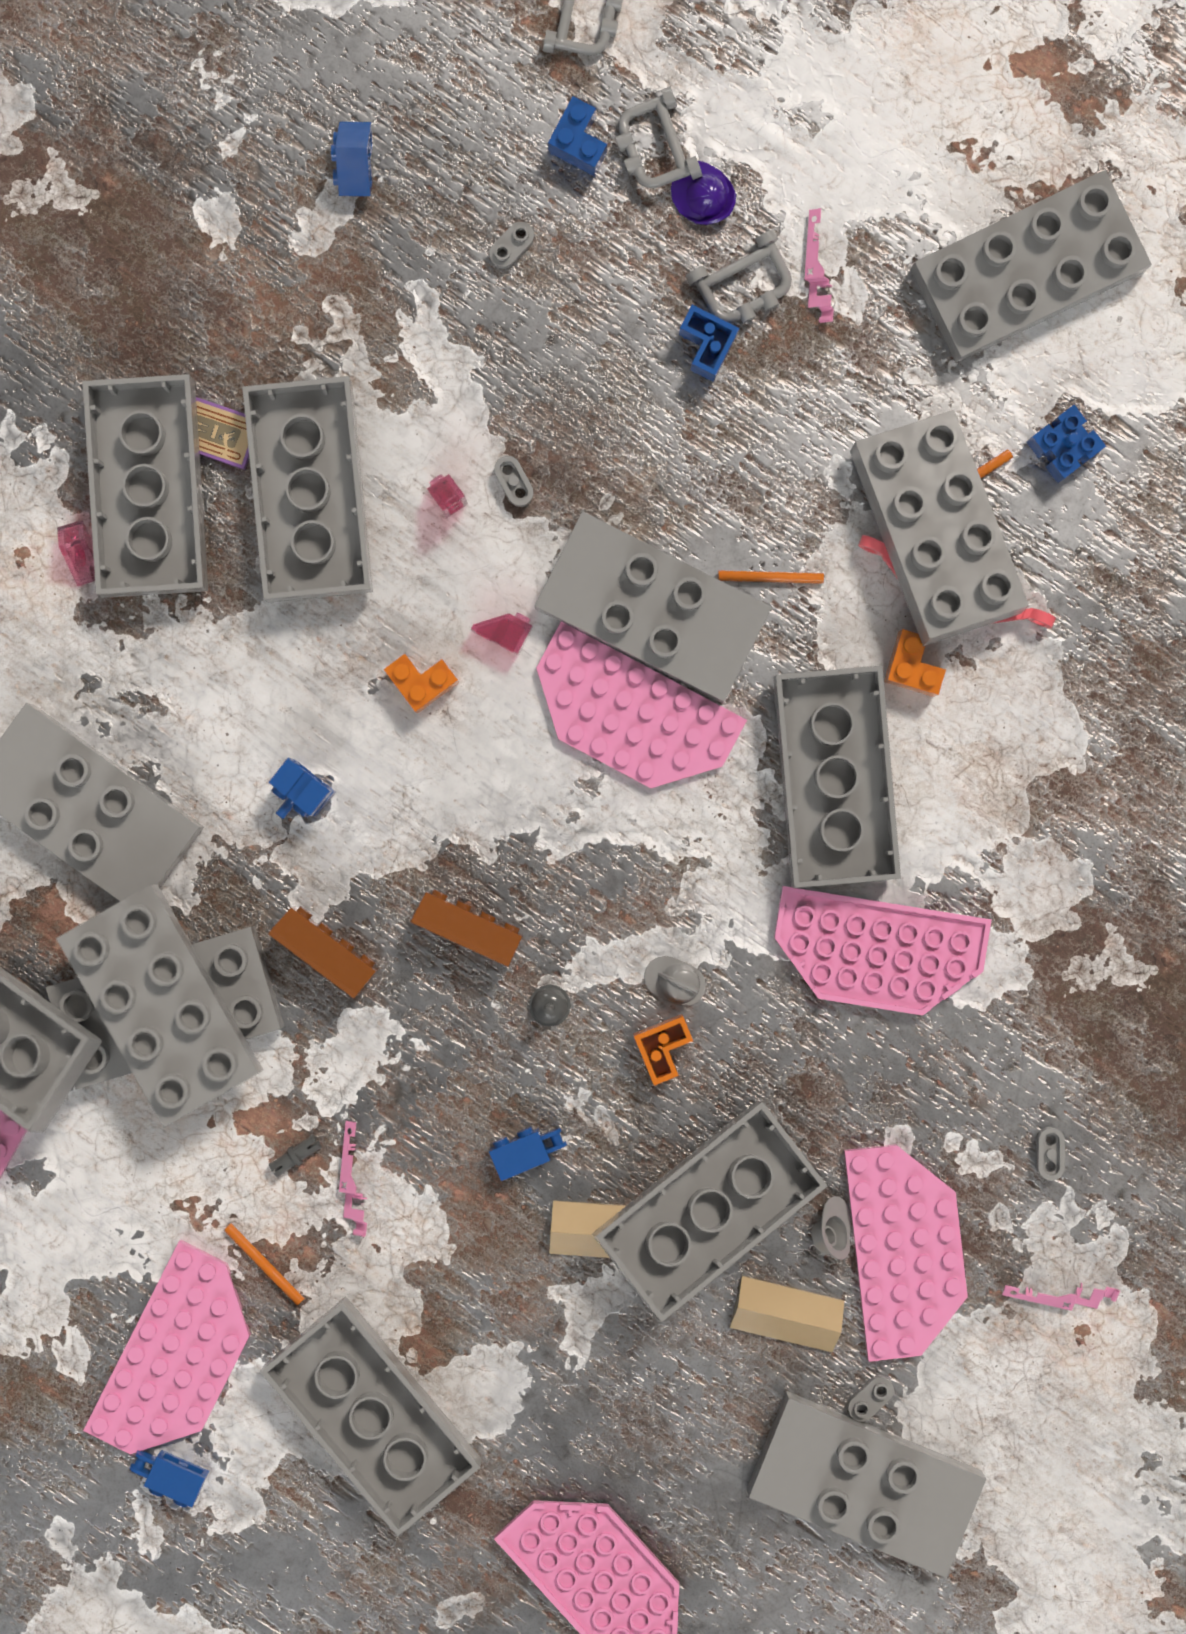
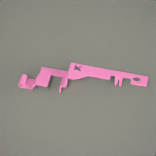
[805,208,834,323]
[339,1121,367,1237]
[1002,1283,1120,1311]

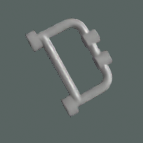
[543,0,623,56]
[616,86,703,189]
[685,229,792,324]

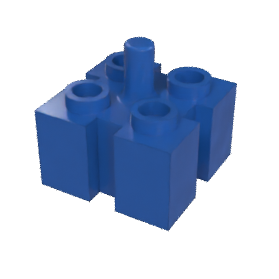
[1026,405,1106,483]
[268,757,336,819]

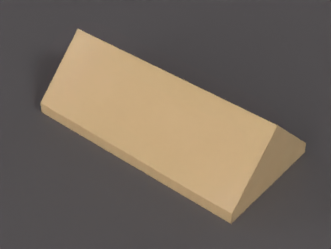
[549,1200,627,1258]
[729,1276,845,1352]

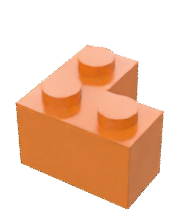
[884,629,946,697]
[384,654,460,714]
[633,1014,693,1086]

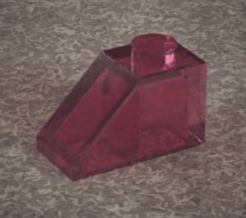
[427,474,468,519]
[57,520,95,586]
[471,612,533,656]

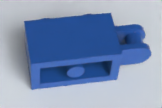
[489,1127,567,1181]
[129,1450,209,1507]

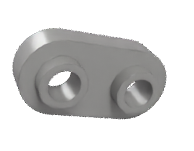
[489,222,534,269]
[494,456,533,507]
[1036,1126,1065,1181]
[847,1375,894,1422]

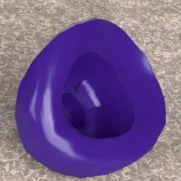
[671,161,736,225]

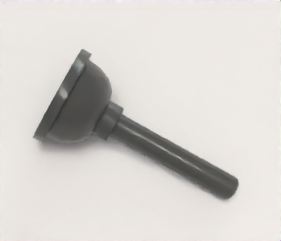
[529,984,571,1027]

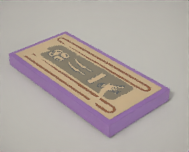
[196,397,249,470]

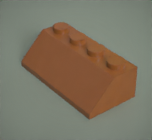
[411,889,523,967]
[268,906,378,999]

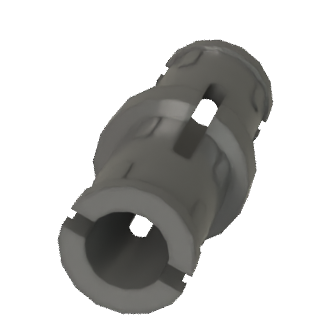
[269,1134,322,1178]

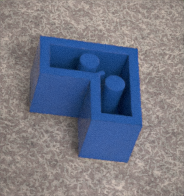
[548,96,607,177]
[331,122,373,196]
[679,305,739,382]

